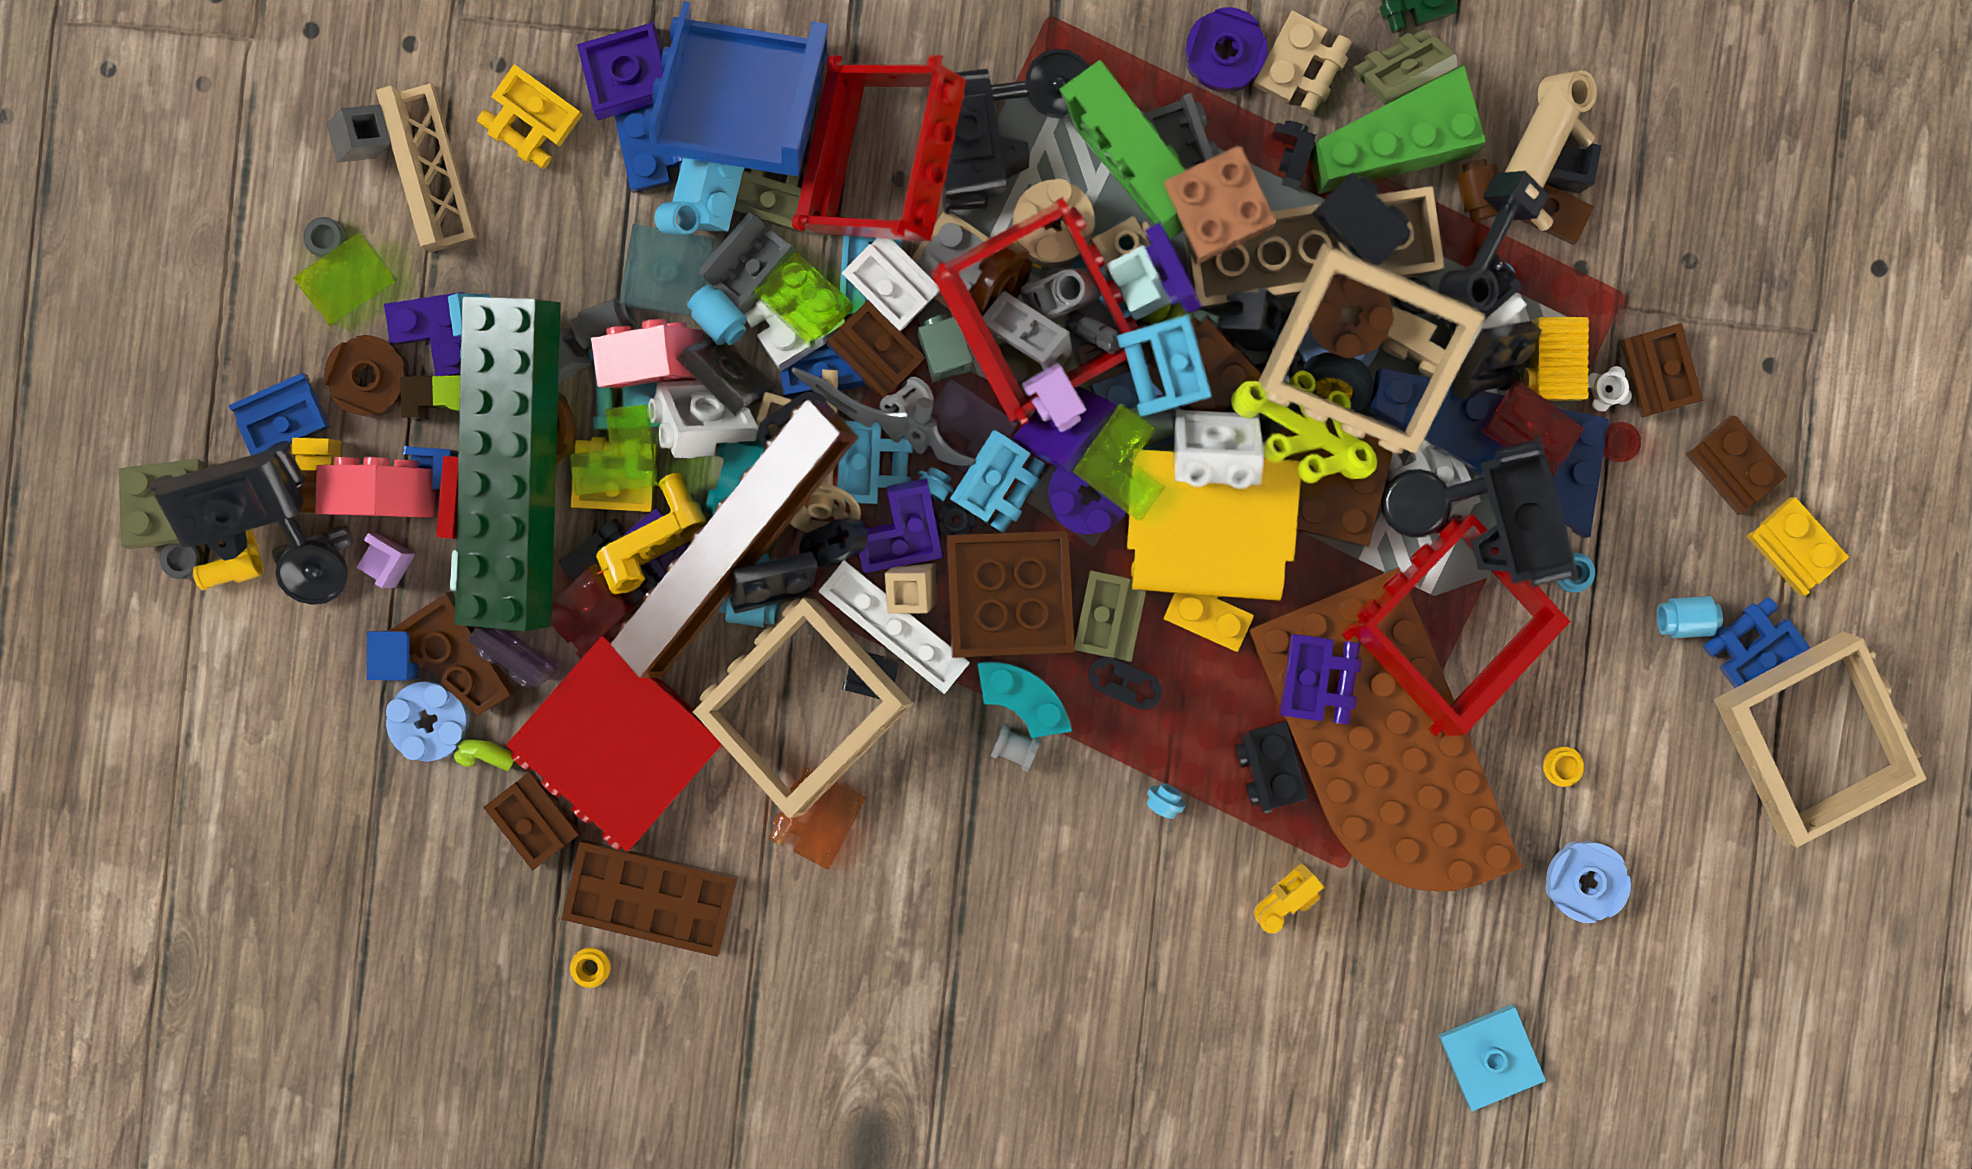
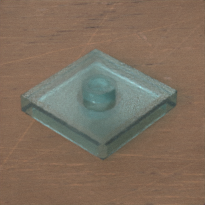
[619,224,714,317]

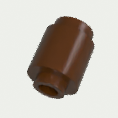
[1456,159,1498,222]

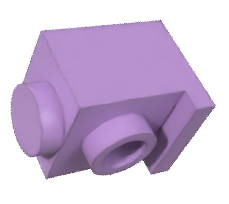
[1022,363,1086,432]

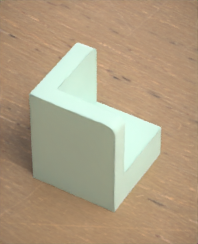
[1107,245,1171,321]

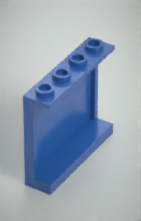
[643,1,828,176]

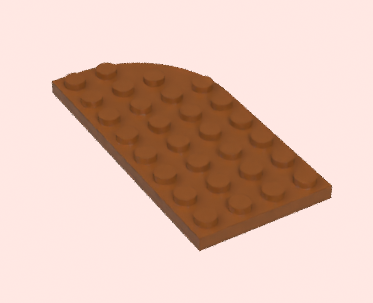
[1248,568,1523,892]

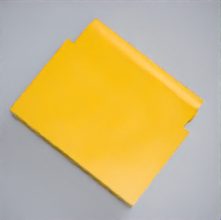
[1127,449,1301,601]

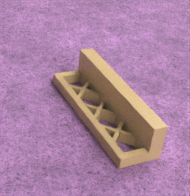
[376,83,477,253]

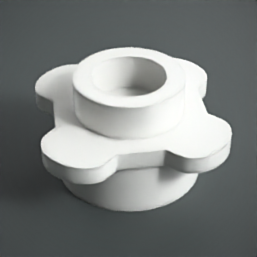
[1588,366,1632,412]

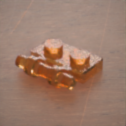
[769,767,867,870]

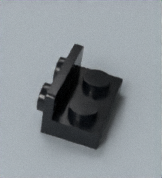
[1234,720,1308,815]

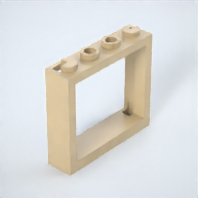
[1259,243,1485,454]
[693,598,914,819]
[1714,631,1926,848]

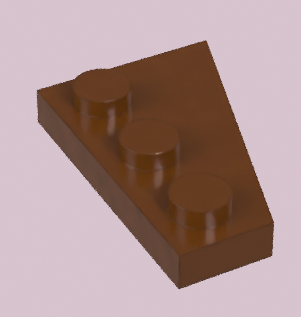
[389,591,516,716]

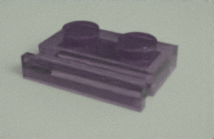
[468,627,559,687]

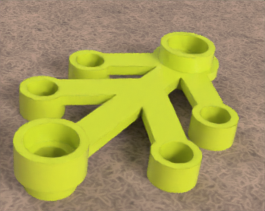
[1231,371,1377,483]

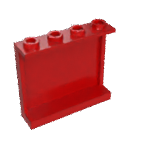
[506,634,723,852]

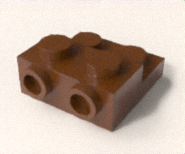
[1146,314,1262,412]

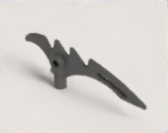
[791,368,976,466]

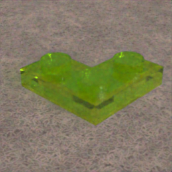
[570,404,658,496]
[1072,404,1165,521]

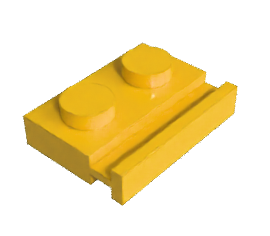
[1746,497,1849,596]

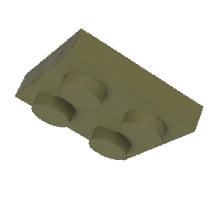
[119,459,205,549]

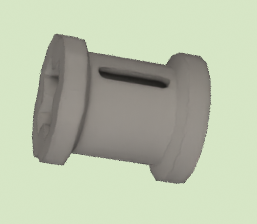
[880,377,934,413]
[990,723,1041,772]

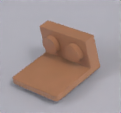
[1164,146,1276,265]

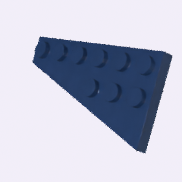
[1370,368,1609,538]

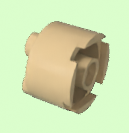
[1013,179,1095,268]

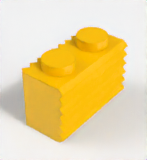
[1523,317,1589,402]

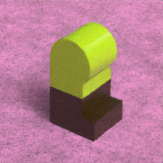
[400,375,461,420]

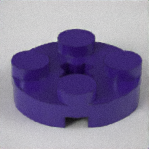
[1185,7,1267,92]
[1048,453,1131,535]

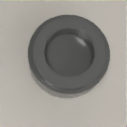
[303,217,348,259]
[159,543,205,579]

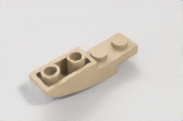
[1308,304,1464,378]

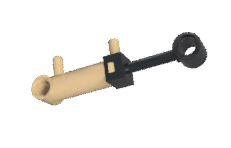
[1439,70,1597,311]

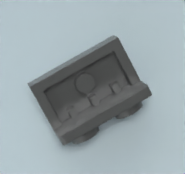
[1142,93,1220,171]
[699,212,798,313]

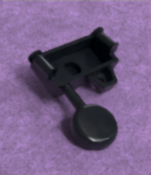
[924,49,1089,215]
[1381,434,1579,587]
[149,441,348,605]

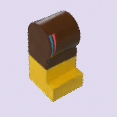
[292,438,342,513]

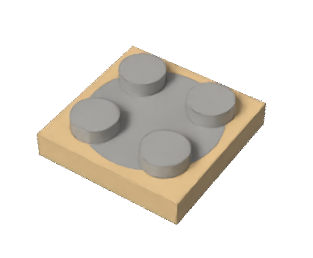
[911,211,998,311]

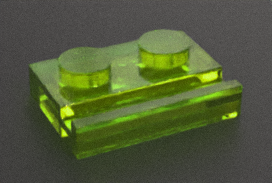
[293,231,397,326]
[753,251,854,348]

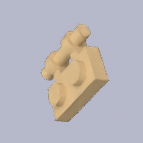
[1252,10,1352,115]

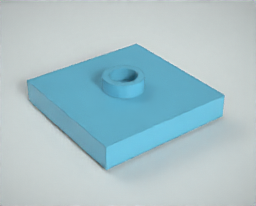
[1438,1004,1546,1111]

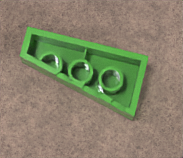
[1060,60,1185,240]
[1309,65,1486,194]

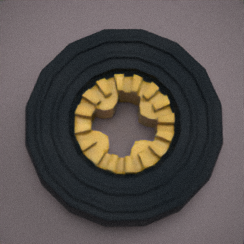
[1299,352,1374,412]

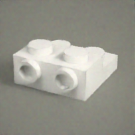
[649,379,758,458]
[1174,410,1264,488]

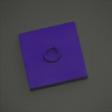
[577,22,663,120]
[1013,386,1122,474]

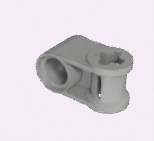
[1020,267,1101,320]

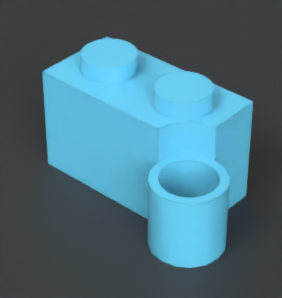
[654,158,744,235]

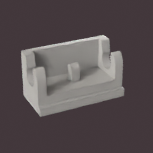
[982,291,1073,370]

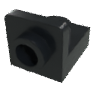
[1271,121,1317,189]

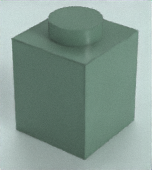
[917,315,973,383]

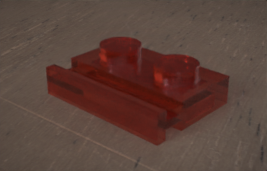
[1483,381,1585,477]
[551,563,634,657]

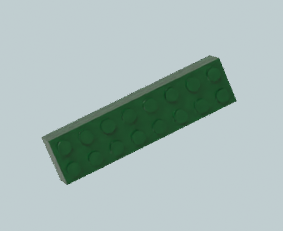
[455,297,561,631]

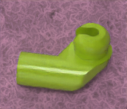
[454,739,514,771]

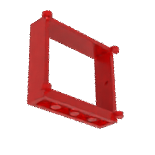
[792,55,966,242]
[930,197,1146,426]
[1341,514,1571,737]

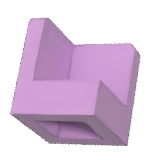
[357,533,416,589]

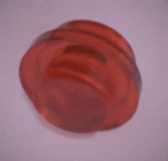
[1603,422,1641,462]

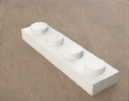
[818,560,970,694]

